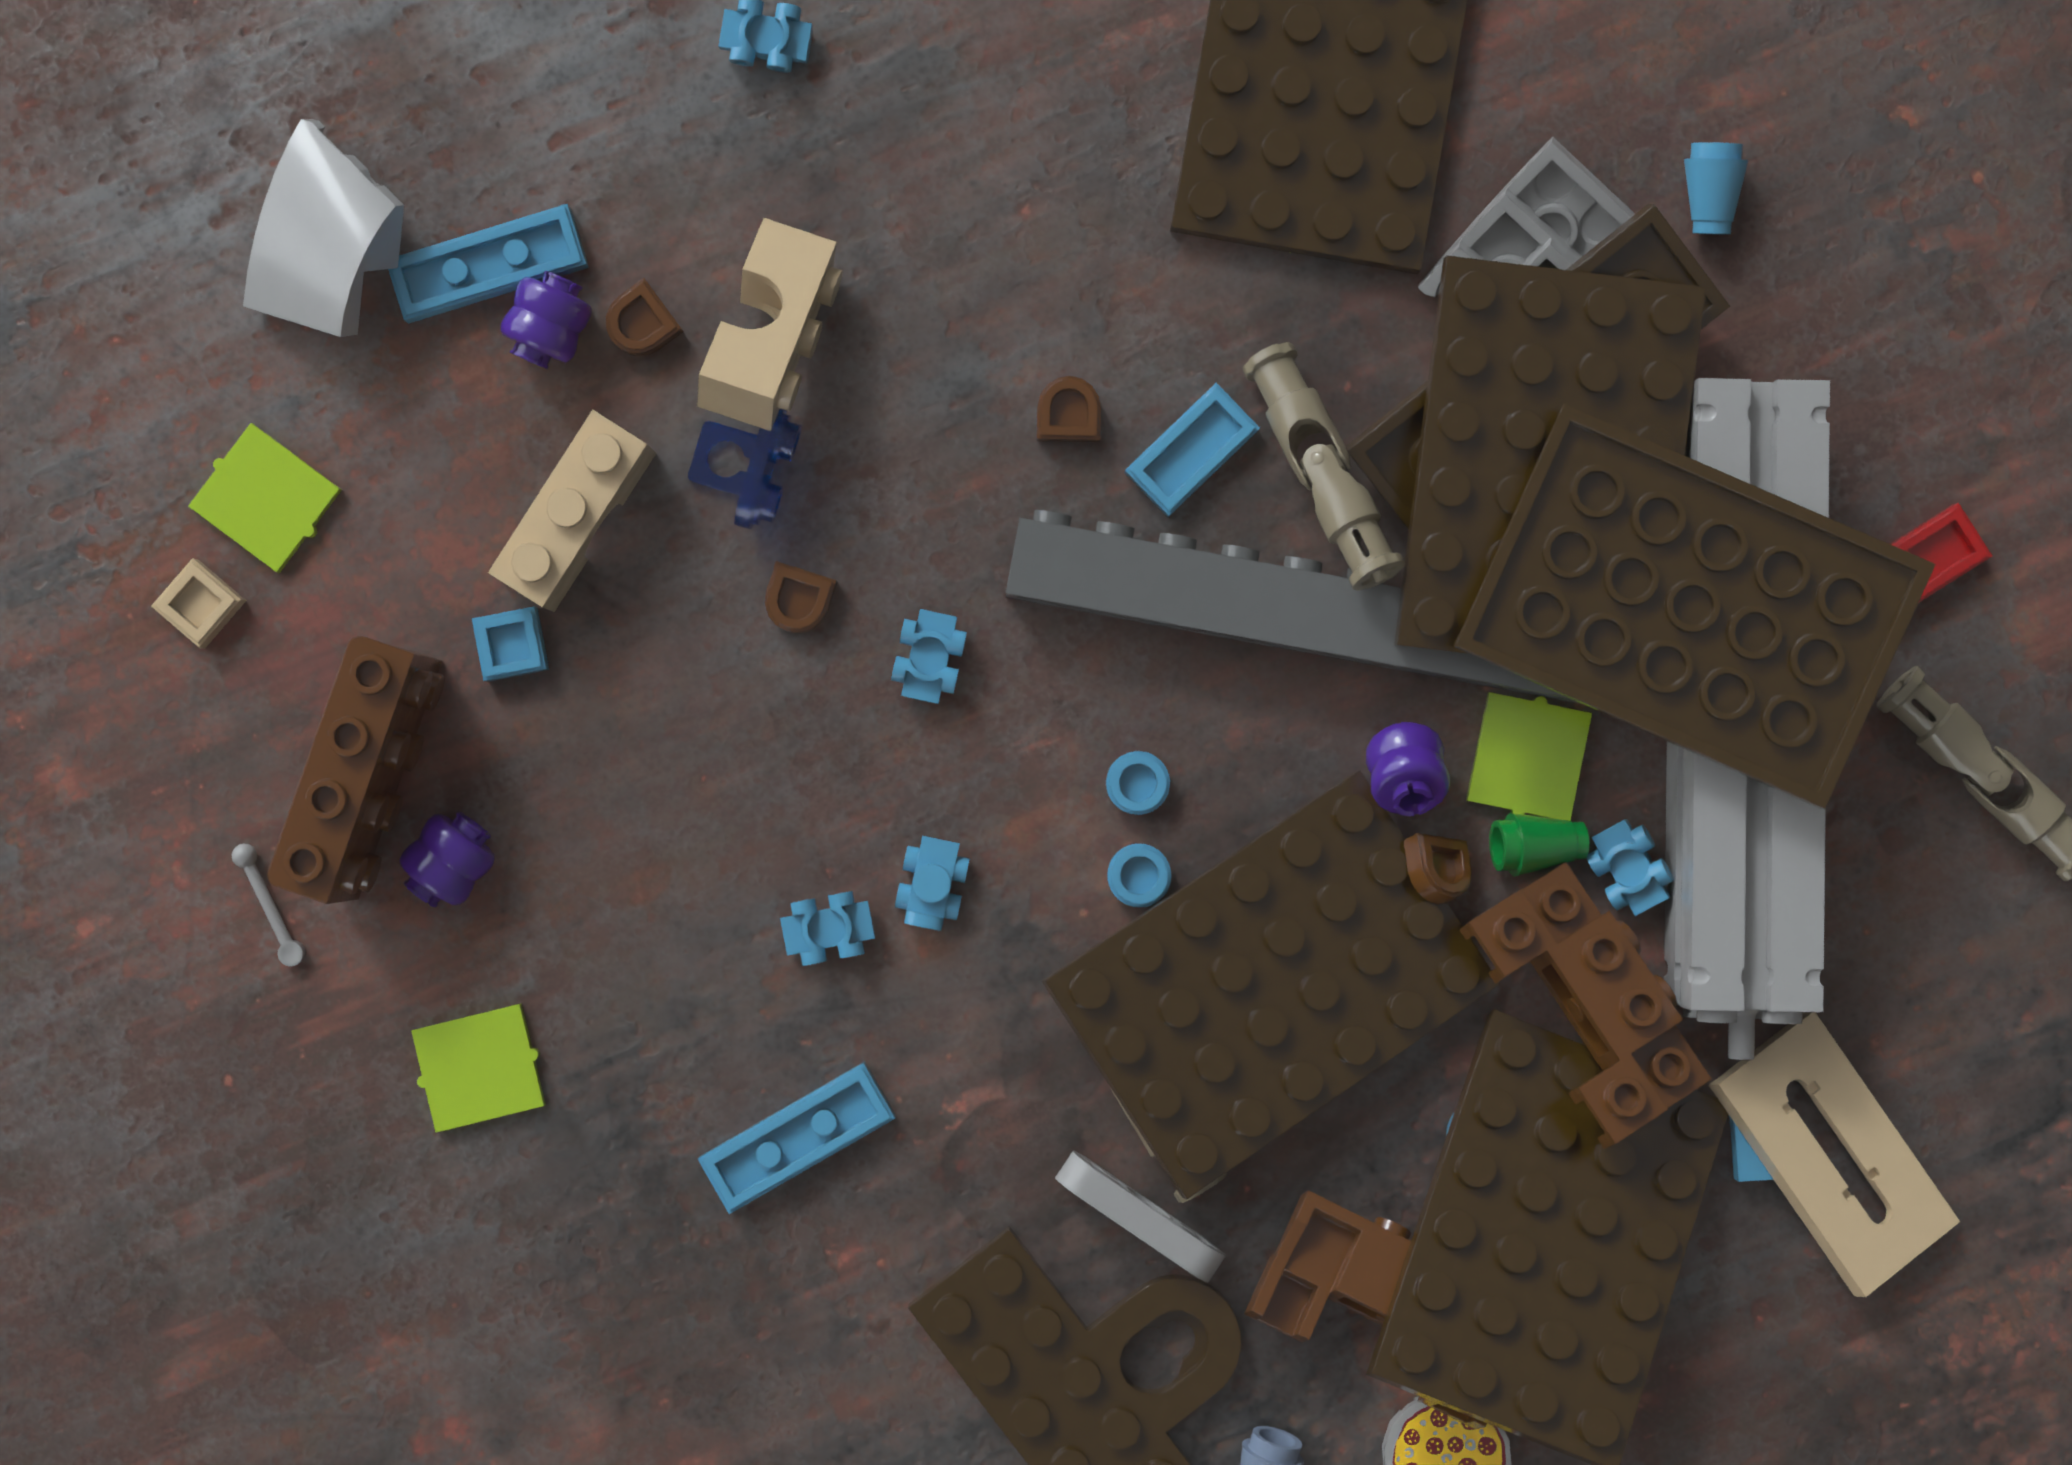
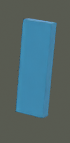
[388,204,589,324]
[698,1061,896,1214]

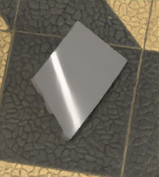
[243,119,404,337]
[1418,137,1635,297]

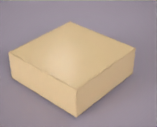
[151,558,246,649]

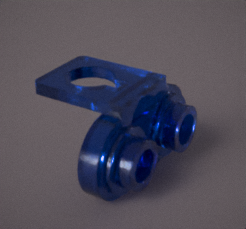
[688,409,802,530]

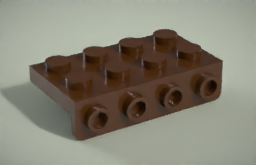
[267,636,445,904]

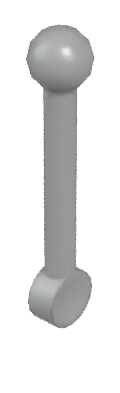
[232,843,306,966]

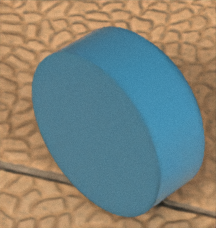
[1106,751,1170,815]
[1107,843,1171,907]

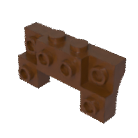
[1460,862,1712,1149]
[1244,1190,1487,1430]

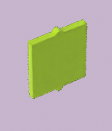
[188,423,342,573]
[1466,692,1592,821]
[411,1003,546,1133]

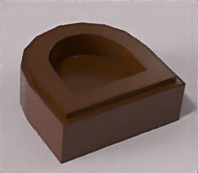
[606,278,684,356]
[1037,376,1101,442]
[765,561,838,634]
[1404,833,1471,904]

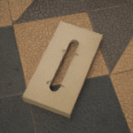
[1709,1012,1960,1297]

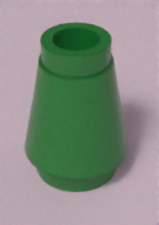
[1489,813,1589,877]

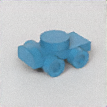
[718,0,813,73]
[891,609,967,704]
[1587,819,1674,916]
[895,836,970,931]
[780,891,875,966]

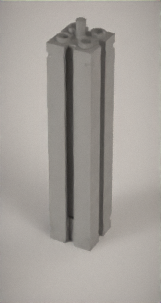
[1664,378,1830,1060]

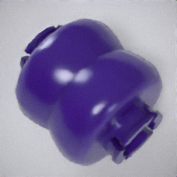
[501,270,592,369]
[1366,722,1450,816]
[400,811,495,908]

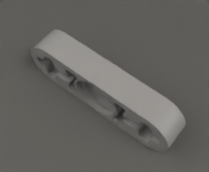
[1055,1151,1226,1283]

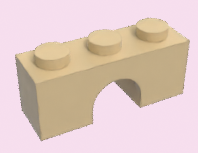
[697,218,843,431]
[488,410,656,612]

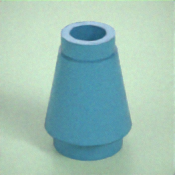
[1684,142,1748,235]

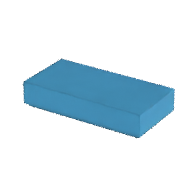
[1124,383,1260,517]

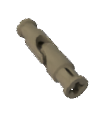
[1242,342,1405,591]
[1877,666,2072,881]

